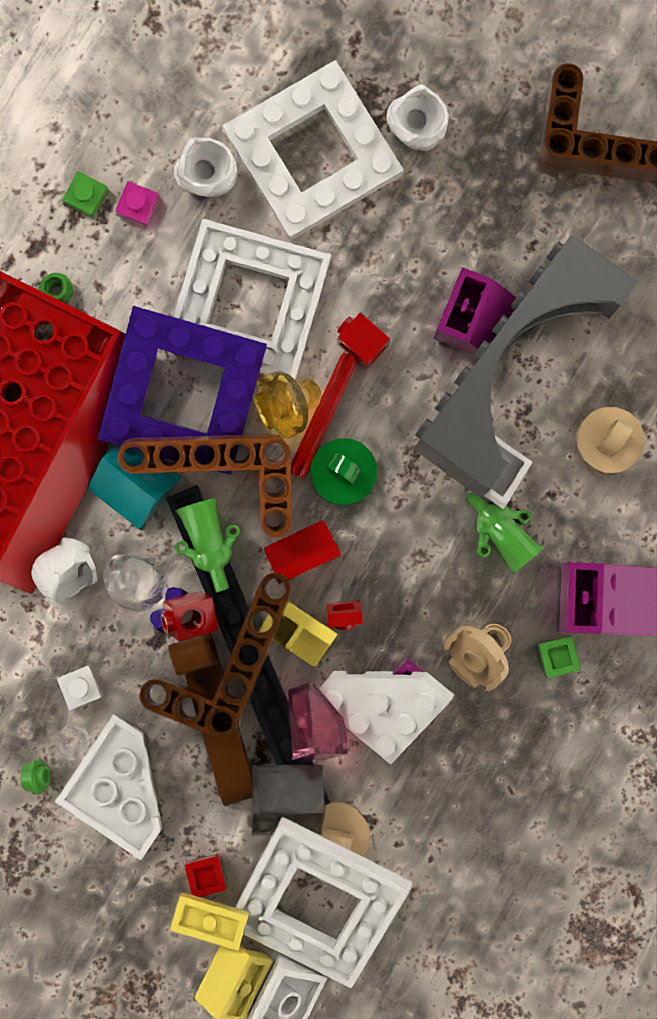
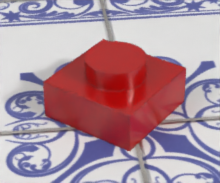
[326,600,363,630]
[184,853,228,897]

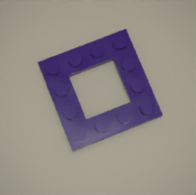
[98,306,267,475]

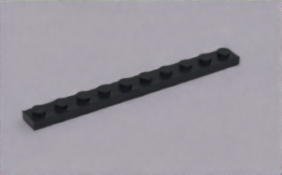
[166,485,330,817]

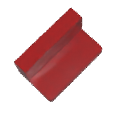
[264,520,341,585]

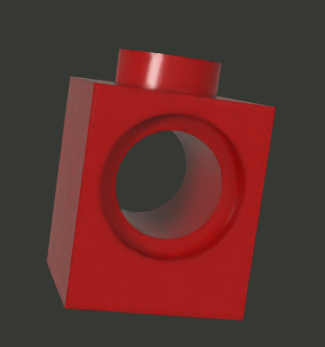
[337,312,391,370]
[161,591,218,642]

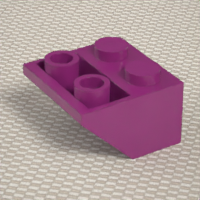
[433,267,516,355]

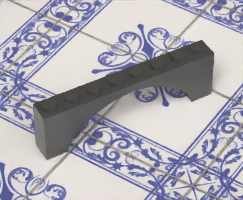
[414,234,638,499]

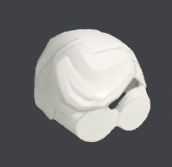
[386,84,449,151]
[174,137,238,198]
[31,538,97,604]

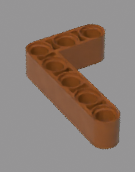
[118,434,292,538]

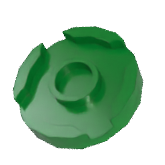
[311,438,377,506]

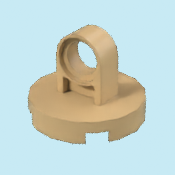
[575,407,644,474]
[444,624,512,691]
[302,801,370,857]

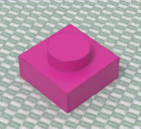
[115,181,160,227]

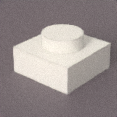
[57,665,103,710]

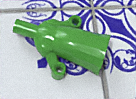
[466,492,544,574]
[175,498,240,592]

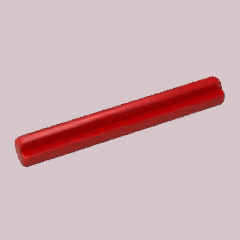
[291,353,358,478]

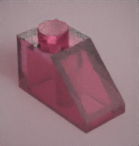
[288,683,348,760]

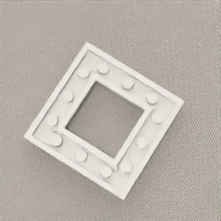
[222,60,404,241]
[173,219,331,385]
[235,817,412,988]

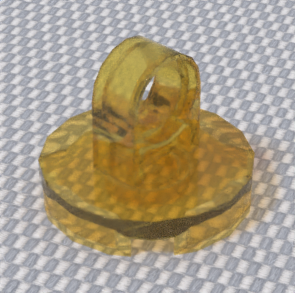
[255,370,322,439]

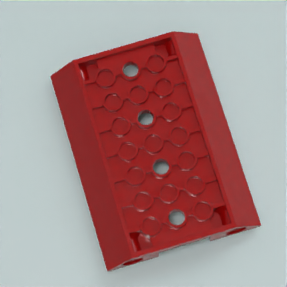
[0,271,157,594]

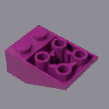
[559,562,657,637]

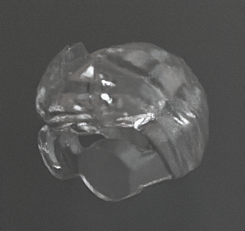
[103,554,169,612]

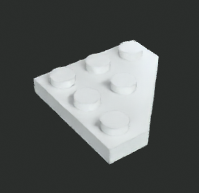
[311,671,454,764]
[55,713,162,860]

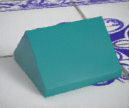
[87,445,182,530]

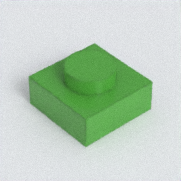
[62,171,109,219]
[537,636,581,678]

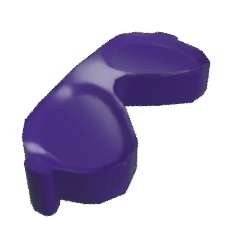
[150,587,188,632]

